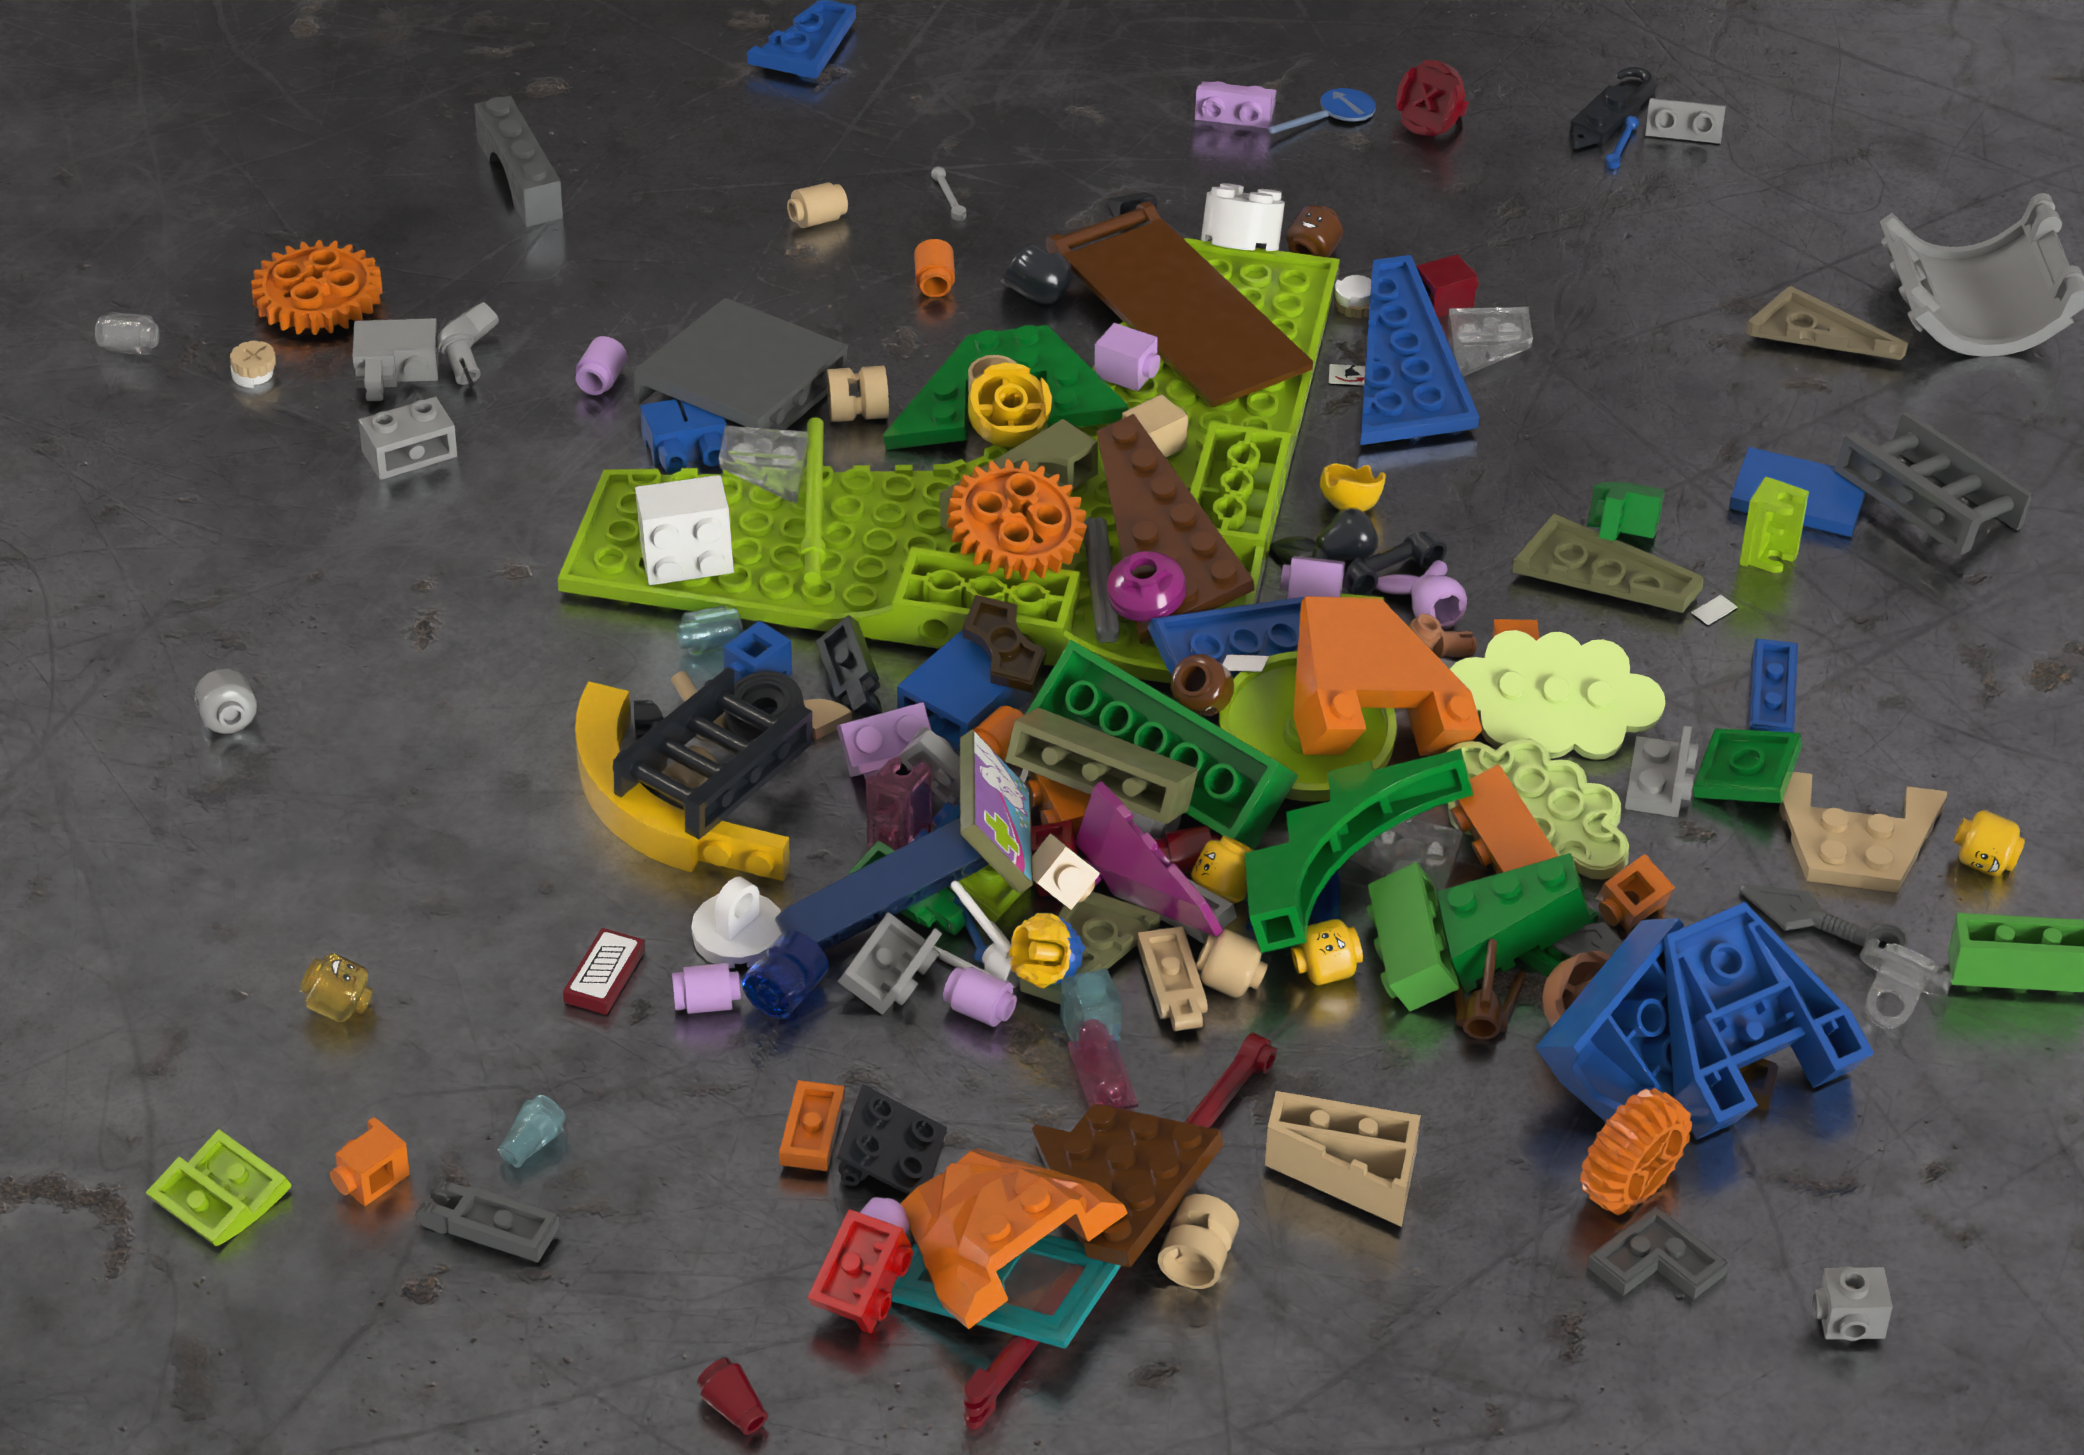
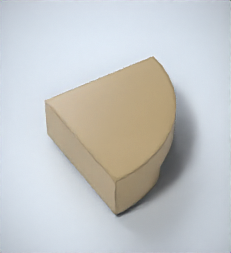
[804,699,852,740]

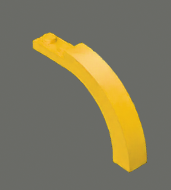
[575,681,790,881]

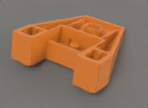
[1293,596,1482,756]

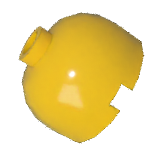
[968,362,1052,448]

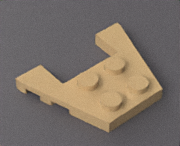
[1779,772,1947,893]

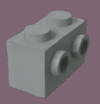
[358,397,458,480]

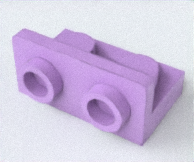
[1195,81,1276,128]
[836,702,931,782]

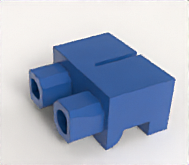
[640,399,727,474]

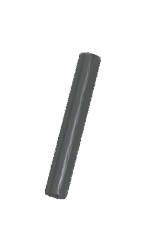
[1084,517,1119,644]

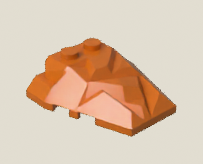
[900,1148,1128,1329]

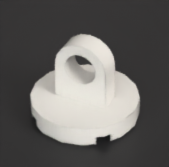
[691,877,784,968]

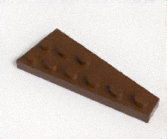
[1097,414,1255,644]

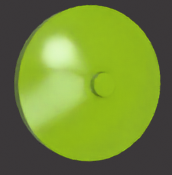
[1218,651,1397,802]

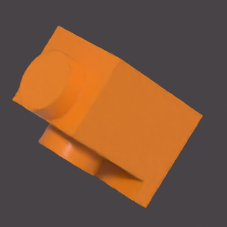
[1597,854,1675,932]
[329,1117,410,1207]

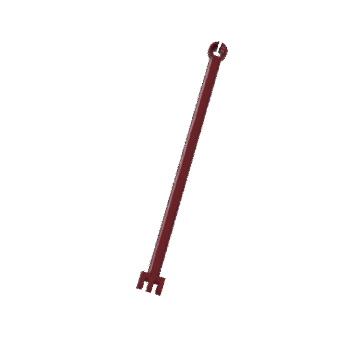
[963,1032,1277,1429]

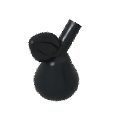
[1270,507,1379,564]

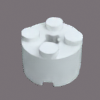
[1201,183,1285,251]

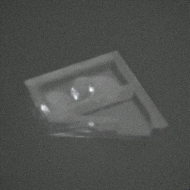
[719,426,809,503]

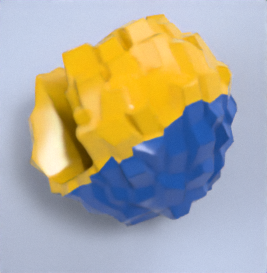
[1009,913,1086,988]

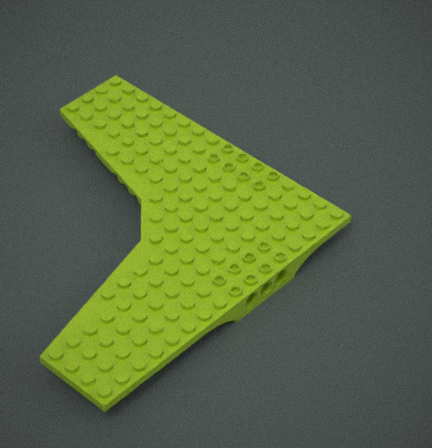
[558,238,1340,684]

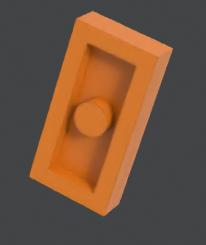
[779,1080,845,1171]

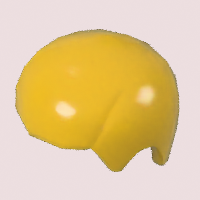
[1320,463,1386,511]

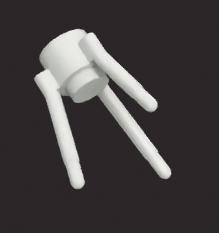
[933,881,1020,988]

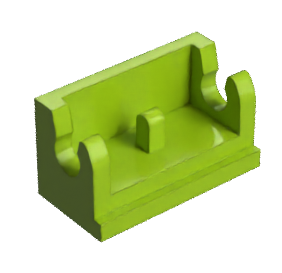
[1739,476,1809,573]

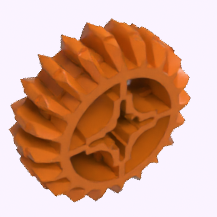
[1580,1088,1692,1216]

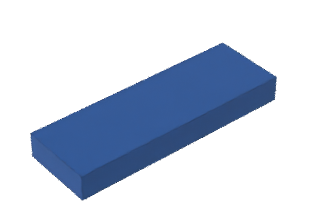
[1748,638,1798,733]

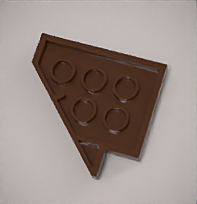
[1032,1103,1223,1268]

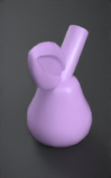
[1375,560,1467,630]

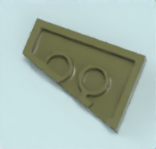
[1020,891,1161,1005]

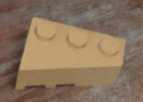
[1265,1091,1421,1227]

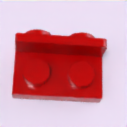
[807,1209,913,1334]

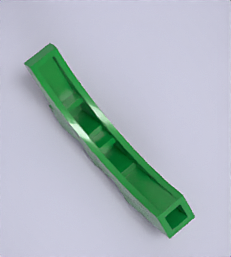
[1244,749,1473,953]

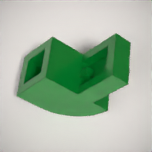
[1587,482,1665,541]

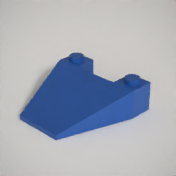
[1663,902,1874,1140]

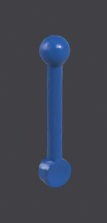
[1605,116,1639,169]
[953,893,988,965]

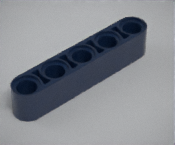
[775,818,989,961]

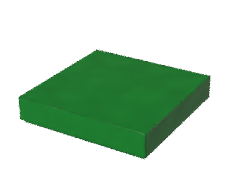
[1692,728,1803,803]

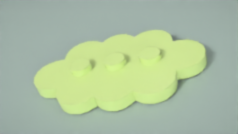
[1450,630,1666,760]
[1446,739,1629,880]

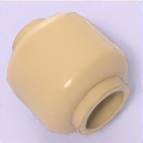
[1196,929,1268,998]

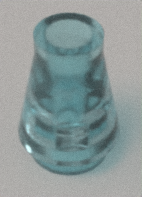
[498,1095,566,1167]

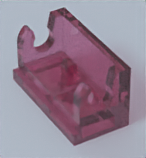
[866,757,932,851]

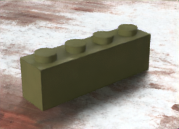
[1005,708,1198,824]

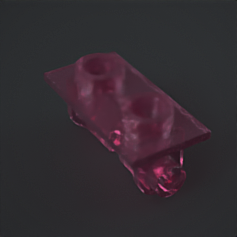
[1067,1019,1138,1109]

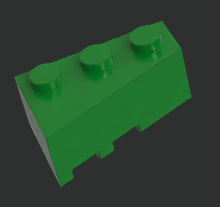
[1437,853,1592,994]

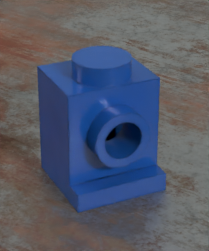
[723,620,792,683]

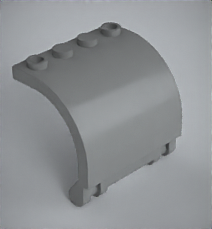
[1879,193,2084,357]

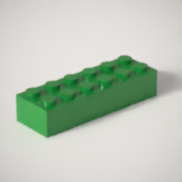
[1026,640,1299,850]

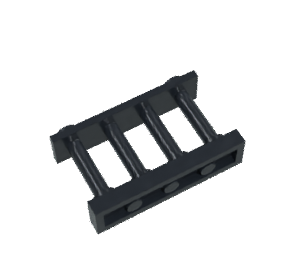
[612,667,812,840]

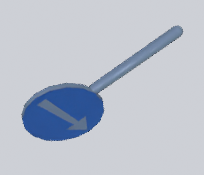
[1268,88,1376,134]

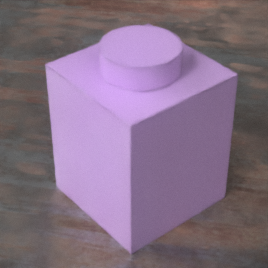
[1094,323,1160,391]
[1280,556,1345,599]

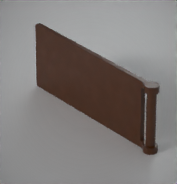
[1046,201,1313,407]

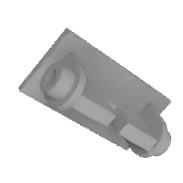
[1645,98,1726,144]

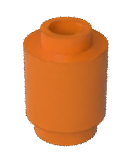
[914,239,955,297]
[973,706,1024,762]

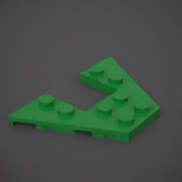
[883,325,1129,450]

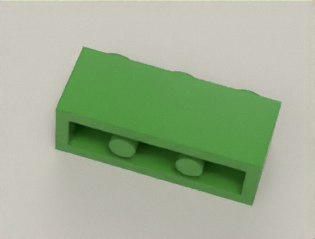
[1367,862,1460,1011]
[1948,913,2084,992]

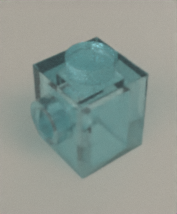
[1060,968,1122,1050]

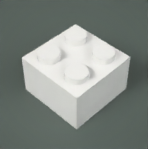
[635,475,734,585]

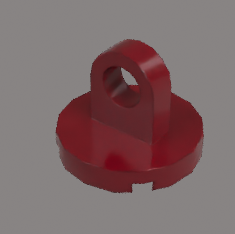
[1396,59,1470,137]

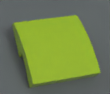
[145,1129,292,1247]

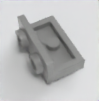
[837,912,943,1015]

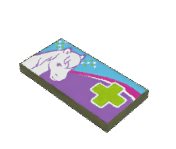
[960,729,1033,894]

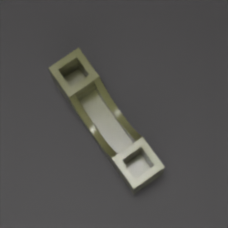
[940,419,1098,534]

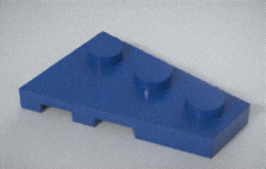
[747,0,856,79]

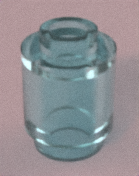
[676,605,743,656]

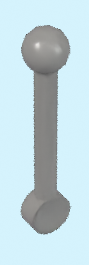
[931,166,967,221]

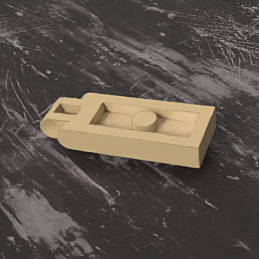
[1137,926,1208,1031]

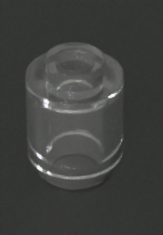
[95,312,160,355]

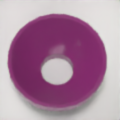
[1107,551,1187,622]

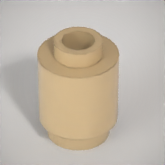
[787,182,848,228]

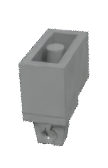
[352,318,439,401]

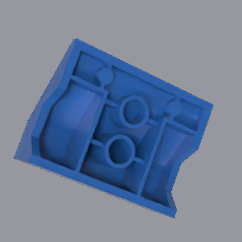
[1535,918,1684,1122]

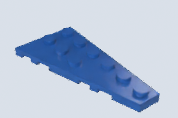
[1360,255,1480,445]

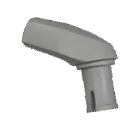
[436,302,499,385]

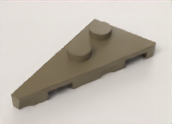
[1746,286,1908,360]

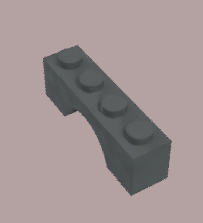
[474,95,563,227]

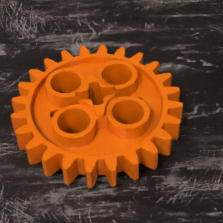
[251,240,383,335]
[947,459,1087,580]

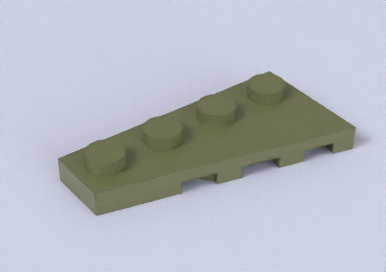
[1512,514,1704,613]

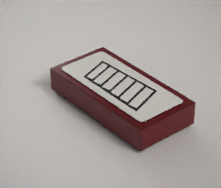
[563,928,645,1015]

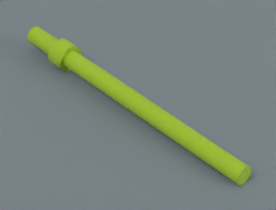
[800,417,826,585]

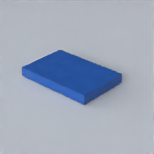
[1729,447,1866,537]

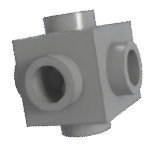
[1812,1266,1893,1341]

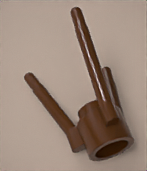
[1453,939,1526,1040]

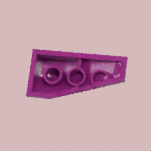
[1075,781,1223,937]

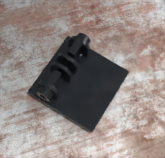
[837,1084,947,1195]

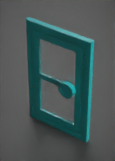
[891,1234,1121,1349]

